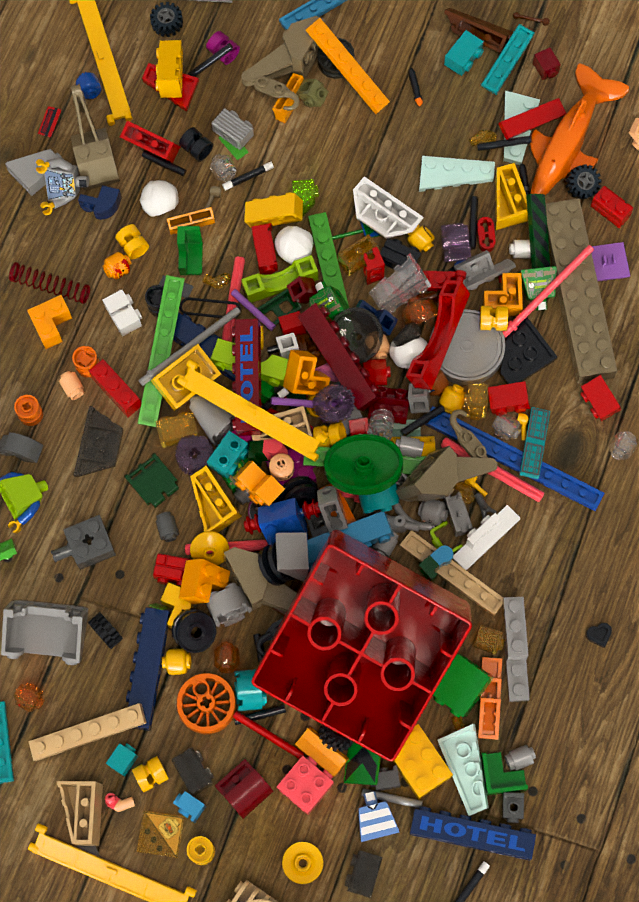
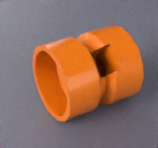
[72,346,99,378]
[14,395,43,426]

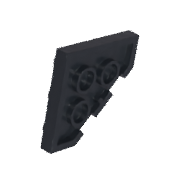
[500,317,557,384]

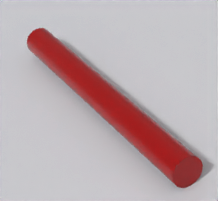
[232,711,305,759]

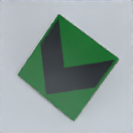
[344,743,381,785]

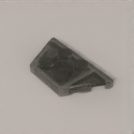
[73,406,124,477]

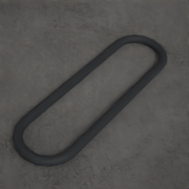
[179,297,241,319]

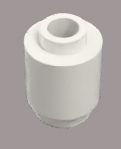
[509,240,531,258]

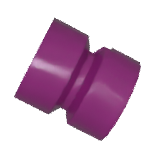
[206,31,240,65]

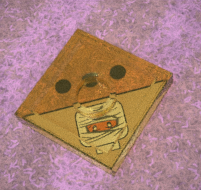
[137,811,184,858]

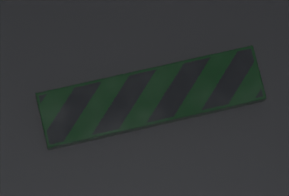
[526,194,550,269]

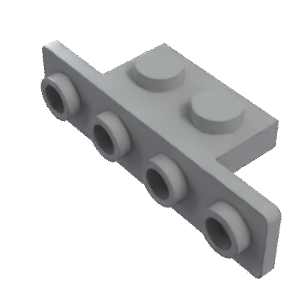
[454,250,516,290]

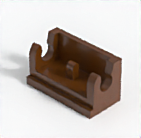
[296,332,327,368]

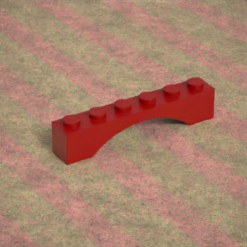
[406,280,470,390]

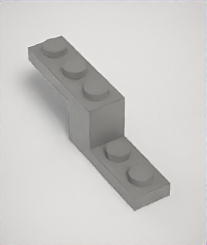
[503,597,530,702]

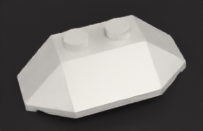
[353,177,424,239]

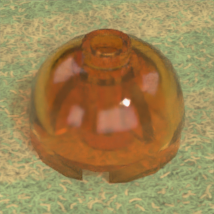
[402,296,438,330]

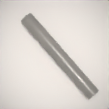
[362,788,423,808]

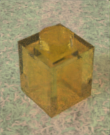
[474,625,505,655]

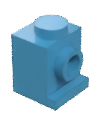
[173,791,206,823]

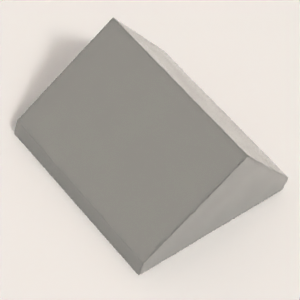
[275,533,309,581]

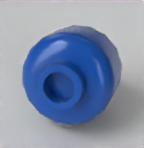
[76,72,102,99]

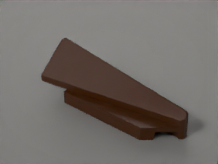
[444,8,514,53]

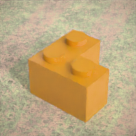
[483,273,523,317]
[27,295,72,349]
[283,350,330,396]
[233,461,285,506]
[179,559,230,604]

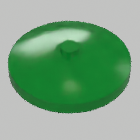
[324,434,403,495]

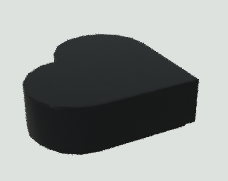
[586,623,612,648]

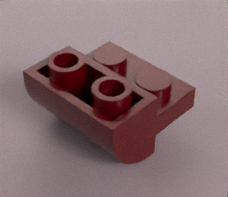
[368,386,409,424]
[215,759,274,819]

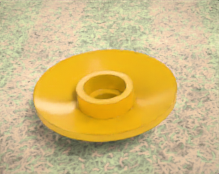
[190,531,229,565]
[282,842,323,884]

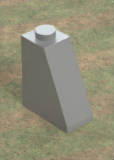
[5,149,62,196]

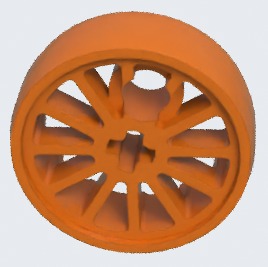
[176,673,237,735]

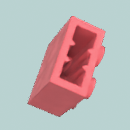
[277,756,334,815]

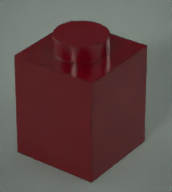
[533,47,561,80]
[287,276,317,304]

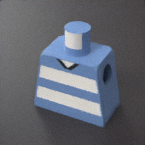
[358,791,399,842]

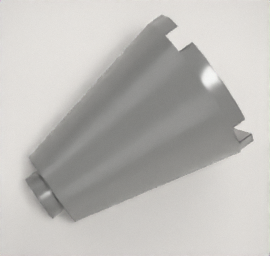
[189,395,236,446]

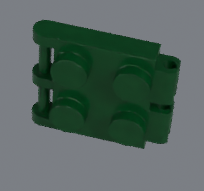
[124,453,179,508]

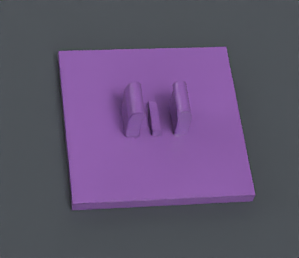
[592,242,630,281]

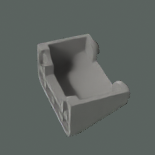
[1,600,88,665]

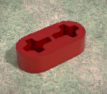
[477,217,496,252]

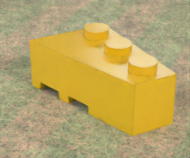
[156,40,183,98]
[495,163,528,231]
[190,466,242,533]

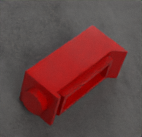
[251,223,278,275]

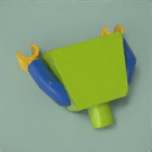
[0,472,48,534]

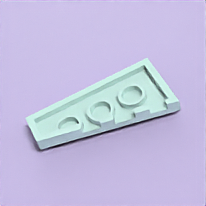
[503,91,540,165]
[419,156,495,192]
[437,724,489,816]

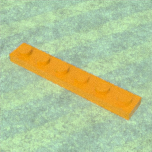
[306,18,390,114]

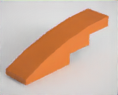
[478,657,502,740]

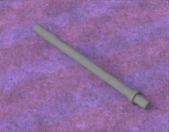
[138,307,241,386]

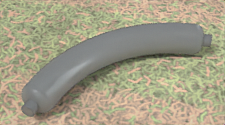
[393,503,435,531]

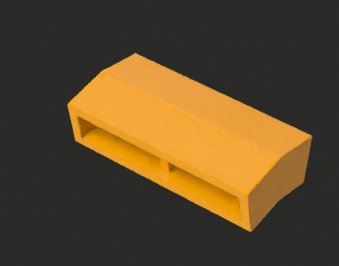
[272,73,304,124]
[167,207,215,235]
[295,727,349,778]

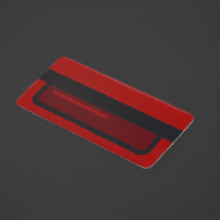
[38,106,61,137]

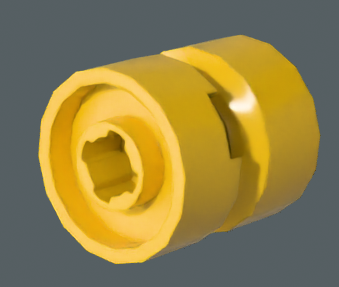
[115,224,149,260]
[480,306,508,331]
[313,422,347,448]
[132,756,169,793]
[186,836,215,865]

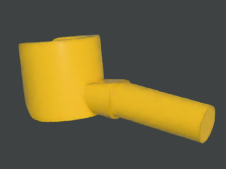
[516,413,528,441]
[465,476,488,497]

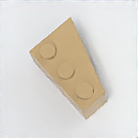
[57,781,103,846]

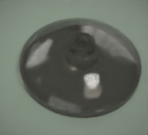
[333,307,383,364]

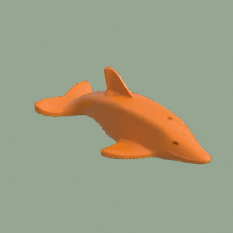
[530,63,629,196]

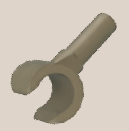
[204,186,221,209]

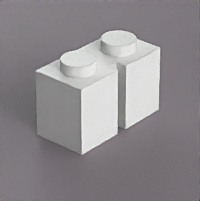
[103,290,142,337]

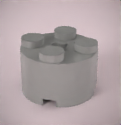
[206,583,252,627]

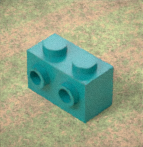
[444,30,484,76]
[207,431,249,479]

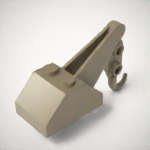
[241,16,326,111]
[70,84,120,190]
[396,409,498,502]

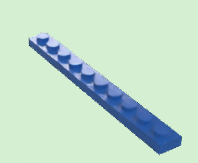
[425,406,605,511]

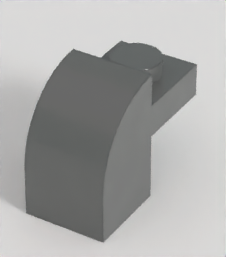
[0,432,43,463]

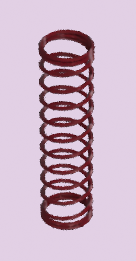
[9,262,90,304]

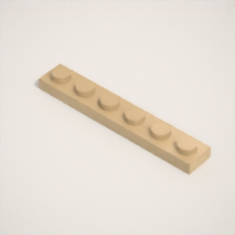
[399,530,503,616]
[29,703,147,761]

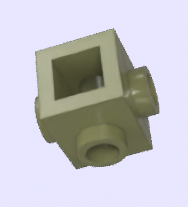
[296,79,329,107]

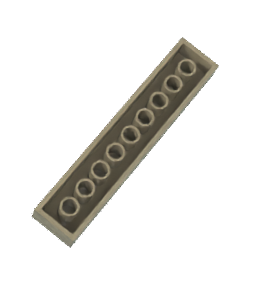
[546,198,617,384]

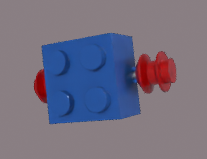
[244,498,321,545]

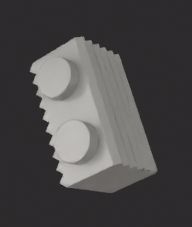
[211,108,254,150]

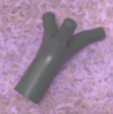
[474,493,497,520]

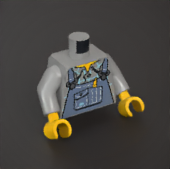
[36,158,89,215]

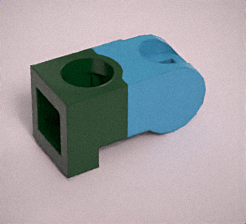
[418,545,453,582]

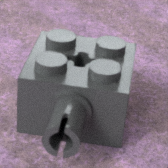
[51,515,116,570]

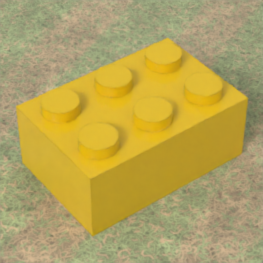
[151,344,221,411]
[393,724,453,800]

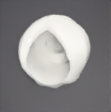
[140,180,179,217]
[275,226,313,265]
[389,333,428,369]

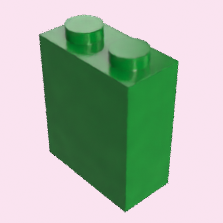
[433,654,494,718]

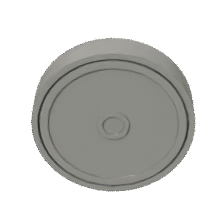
[430,309,505,386]

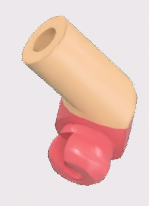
[105,793,135,812]

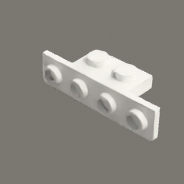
[453,505,520,570]

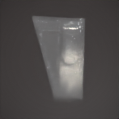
[369,253,432,314]

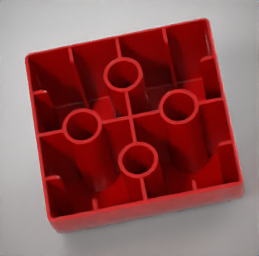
[252,530,472,761]

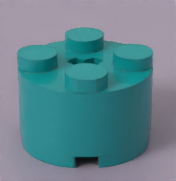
[358,483,400,513]
[234,669,267,711]

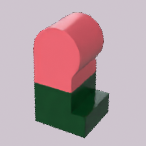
[248,439,288,467]

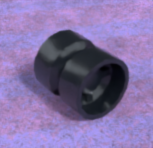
[179,127,214,162]
[145,285,164,317]

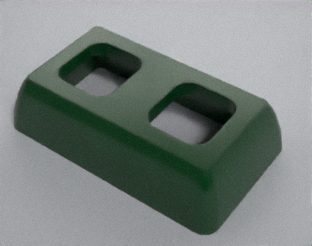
[257,289,302,330]

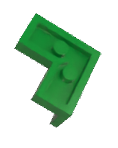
[177,226,203,275]
[480,752,528,796]

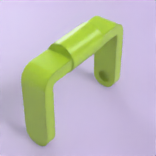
[430,521,463,553]

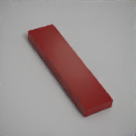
[498,98,567,140]

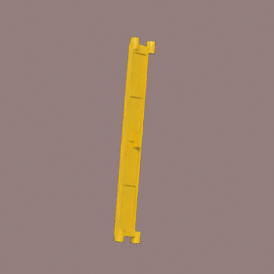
[69,0,133,126]
[177,359,329,462]
[28,823,197,902]

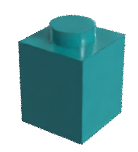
[106,743,138,777]

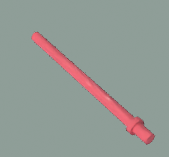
[502,245,594,338]

